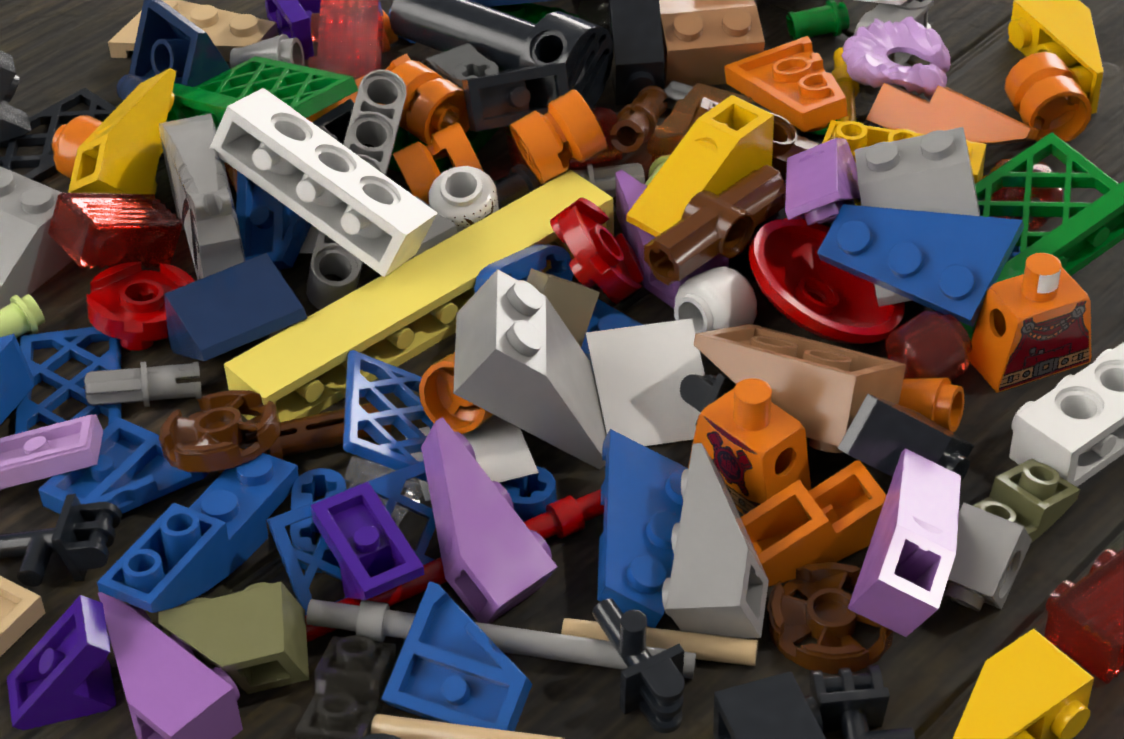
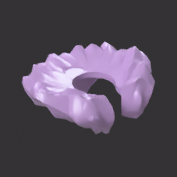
[841,17,951,100]

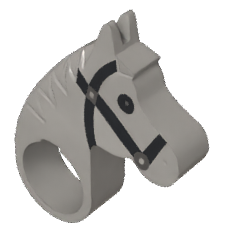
[159,113,246,280]

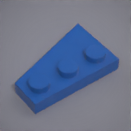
[817,204,1024,327]
[597,429,688,628]

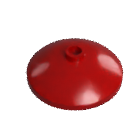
[749,218,905,344]

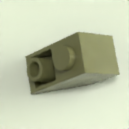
[158,581,309,695]

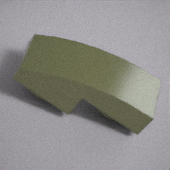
[972,459,1081,543]

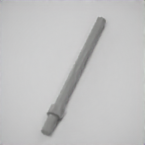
[306,599,696,679]

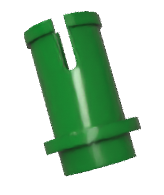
[786,0,850,41]

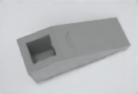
[662,443,769,638]

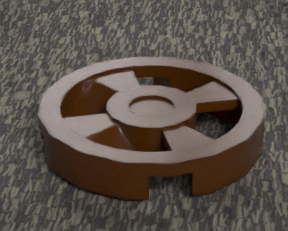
[159,390,281,473]
[766,562,894,674]

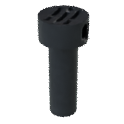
[390,0,613,110]

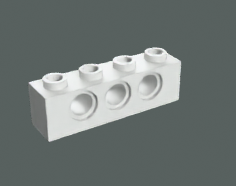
[209,88,437,277]
[1009,342,1124,487]

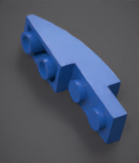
[97,447,299,613]

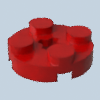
[550,198,644,304]
[87,262,195,351]

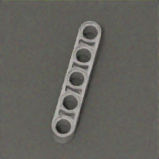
[306,69,406,310]

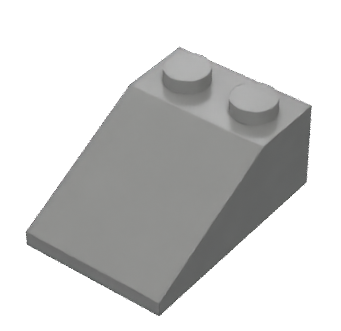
[855,127,980,307]
[0,166,88,309]
[453,269,606,469]

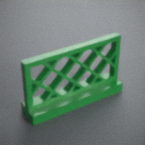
[166,56,358,130]
[958,132,1124,342]

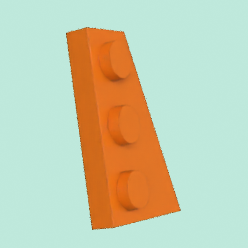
[724,36,848,132]

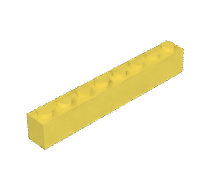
[224,170,614,422]

